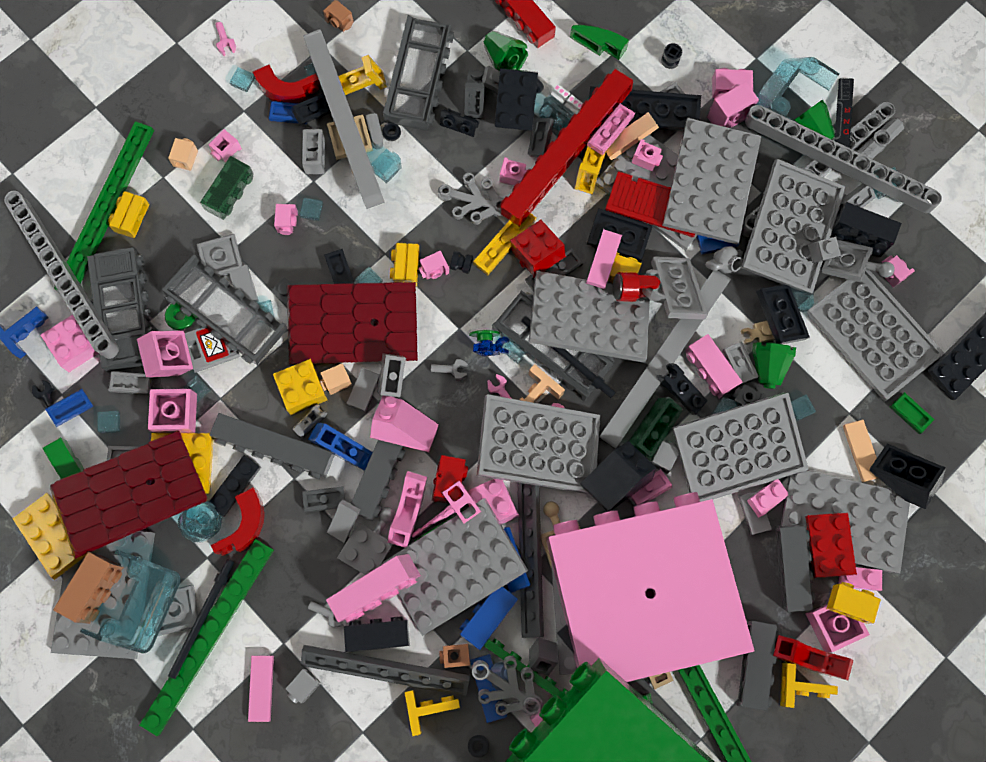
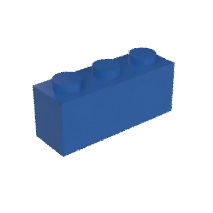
[459,587,518,650]

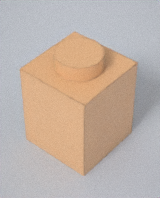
[168,138,198,171]
[320,363,352,395]

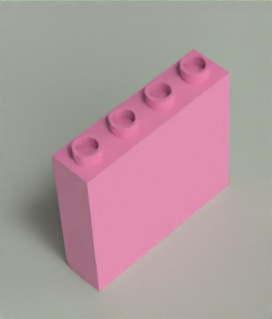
[546,492,754,682]

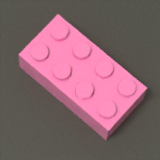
[326,554,421,623]

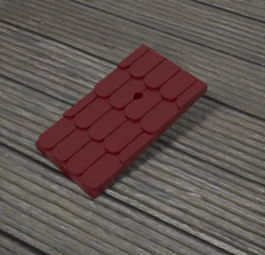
[287,282,418,364]
[50,431,208,559]

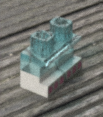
[539,83,583,131]

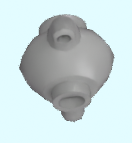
[705,246,744,274]

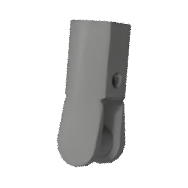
[365,113,383,149]
[292,404,327,439]

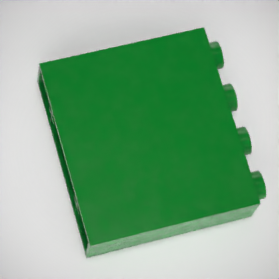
[505,658,714,762]

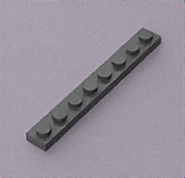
[518,483,544,638]
[301,645,470,696]

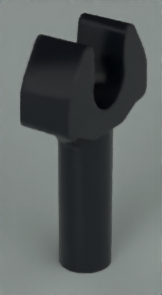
[32,380,55,408]

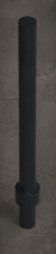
[521,316,616,398]
[168,559,234,679]

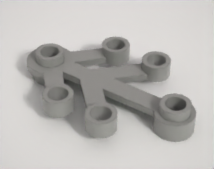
[438,173,504,225]
[472,656,543,716]

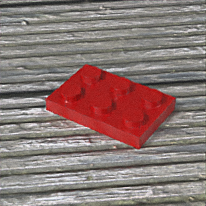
[805,513,857,578]

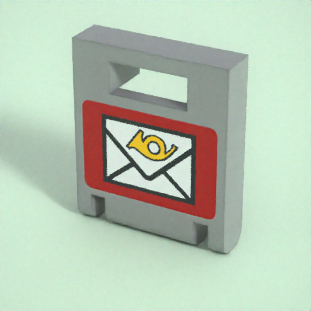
[185,320,240,373]

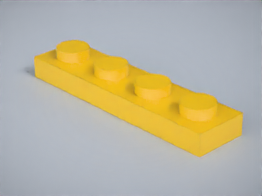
[473,214,537,275]

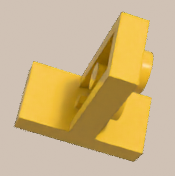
[338,55,387,95]
[575,146,606,194]
[780,663,838,708]
[405,690,460,736]

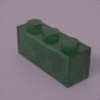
[200,156,254,220]
[629,397,684,458]

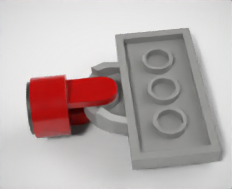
[613,257,708,319]

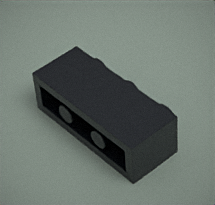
[344,616,410,652]

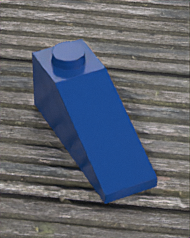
[308,423,373,471]

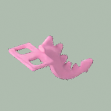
[411,480,481,538]

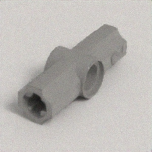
[857,118,904,159]

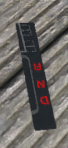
[834,78,854,148]

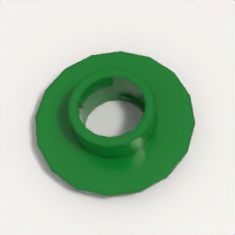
[164,302,195,330]
[469,330,500,342]

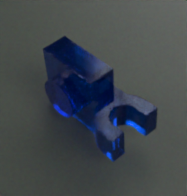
[473,337,510,357]

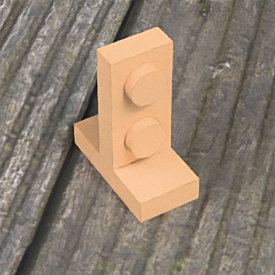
[520,364,565,403]

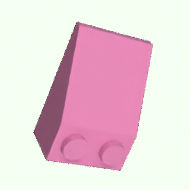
[370,395,439,452]

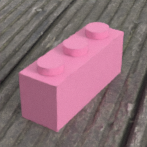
[685,334,742,399]

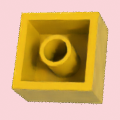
[273,359,328,415]

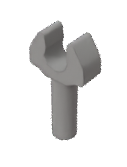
[431,359,468,380]
[308,601,343,627]

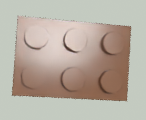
[53,552,124,624]

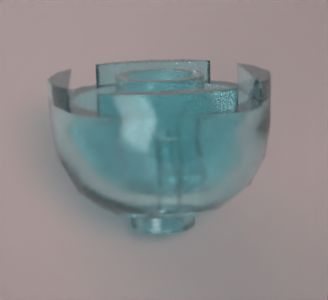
[178,501,222,543]

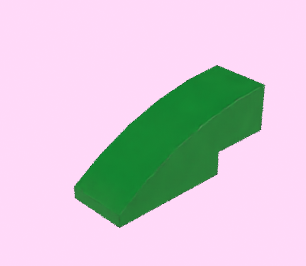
[570,25,629,60]
[43,437,84,479]

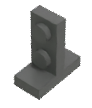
[464,70,485,118]

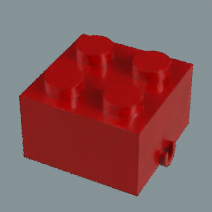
[510,219,566,277]
[431,455,468,504]

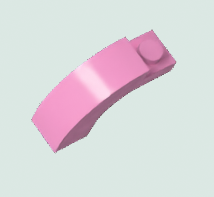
[387,471,427,548]

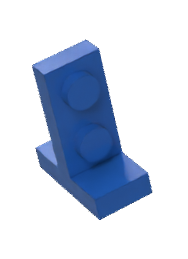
[0,306,49,359]

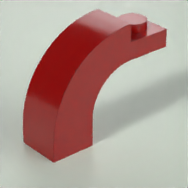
[253,64,321,104]
[211,487,265,555]
[773,635,854,681]

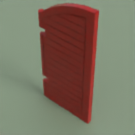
[605,171,695,238]

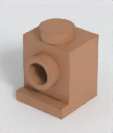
[323,0,354,32]
[439,644,470,668]

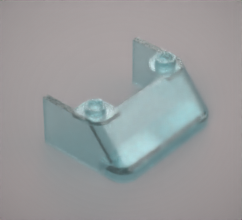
[753,57,840,135]
[80,550,181,653]

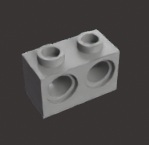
[302,129,325,174]

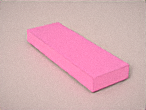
[587,103,635,155]
[586,229,622,289]
[248,656,274,722]

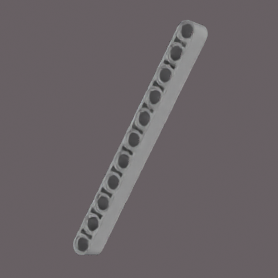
[303,29,385,209]
[741,102,895,237]
[745,105,942,213]
[4,191,119,359]
[599,271,731,449]

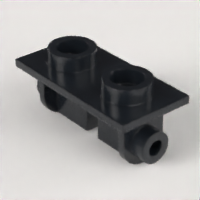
[439,108,480,137]

